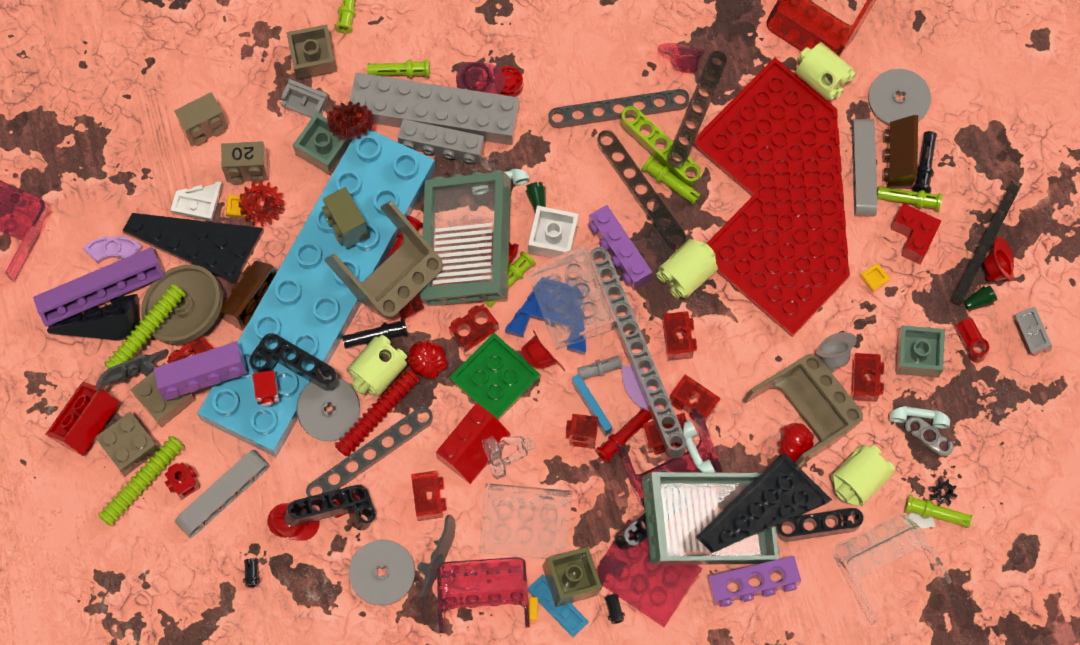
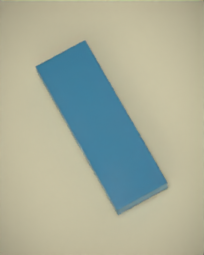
[571,374,612,437]
[527,574,589,638]

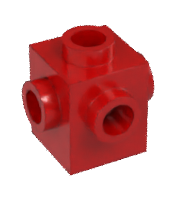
[164,462,199,500]

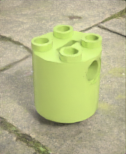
[795,42,857,101]
[656,239,718,299]
[346,335,408,397]
[831,444,896,507]

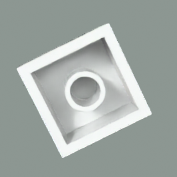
[528,206,579,261]

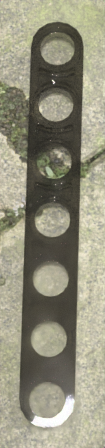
[667,51,727,168]
[597,130,686,250]
[951,179,1022,306]

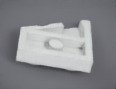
[171,181,223,221]

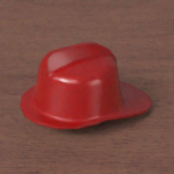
[984,237,1014,281]
[521,330,565,371]
[267,503,319,541]

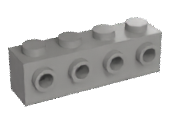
[398,119,485,164]

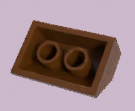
[883,115,918,189]
[220,261,276,331]

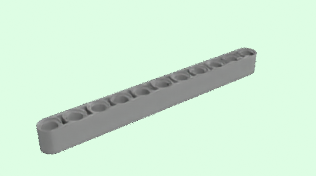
[590,247,686,458]

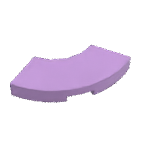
[82,236,143,264]
[622,365,659,414]

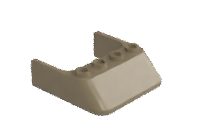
[324,201,443,318]
[743,354,863,467]

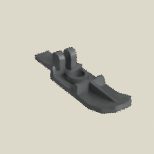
[96,349,167,391]
[417,515,456,600]

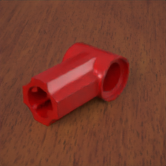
[955,318,989,363]

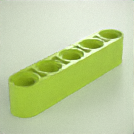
[620,106,701,187]

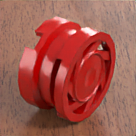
[494,66,524,97]

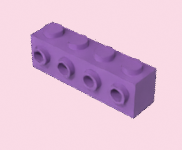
[588,205,652,291]
[154,341,248,401]

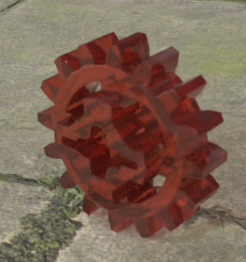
[327,101,374,140]
[239,181,284,227]

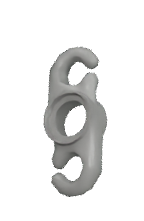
[905,417,954,456]

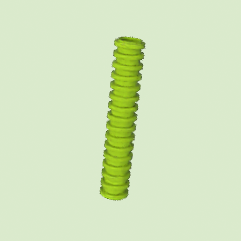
[104,284,186,369]
[98,436,184,527]

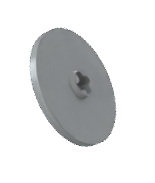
[868,68,931,125]
[296,376,360,441]
[349,540,415,606]

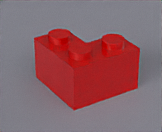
[891,203,942,265]

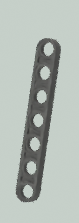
[548,89,689,128]
[306,407,433,497]

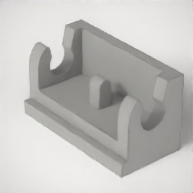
[281,79,329,118]
[1015,307,1052,356]

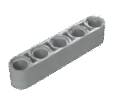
[852,119,877,216]
[174,450,269,538]

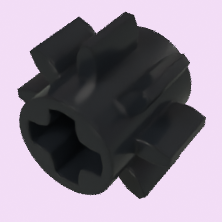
[930,479,958,506]

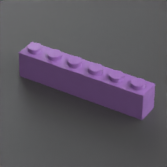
[33,247,165,327]

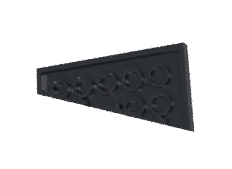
[122,213,264,284]
[696,453,832,553]

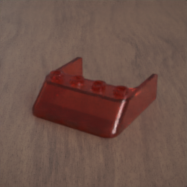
[767,0,876,57]

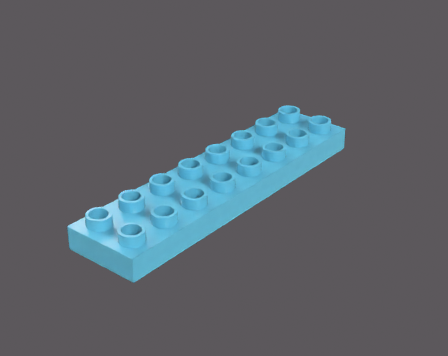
[197,125,436,458]

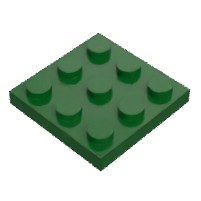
[449,333,541,420]

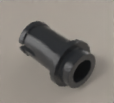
[243,558,260,588]
[604,594,625,624]

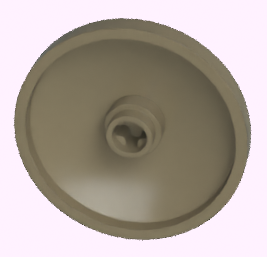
[141,265,223,345]

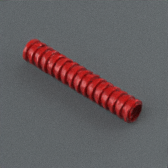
[335,369,420,457]

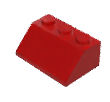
[45,381,120,456]
[436,402,511,485]

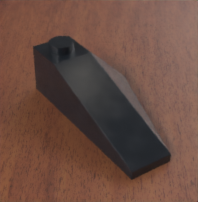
[47,294,140,340]

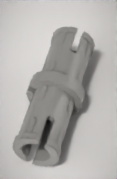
[577,355,622,380]

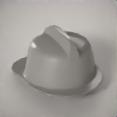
[815,332,857,373]

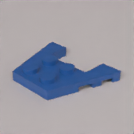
[505,277,586,355]

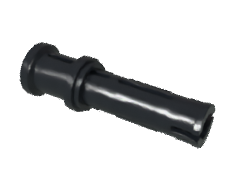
[912,131,937,193]
[342,318,408,349]

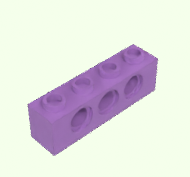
[707,556,801,607]

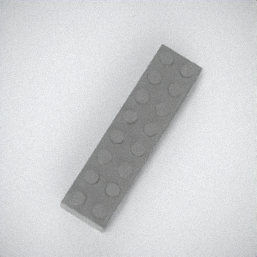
[348,72,520,145]

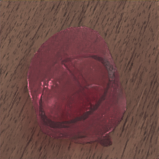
[658,43,705,73]
[456,62,506,94]

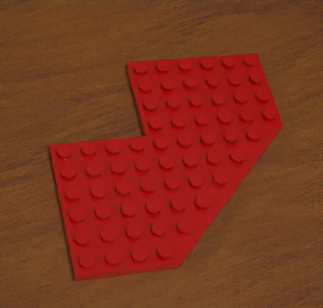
[691,57,850,337]

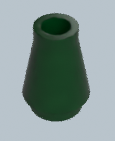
[525,182,546,213]
[964,285,998,312]

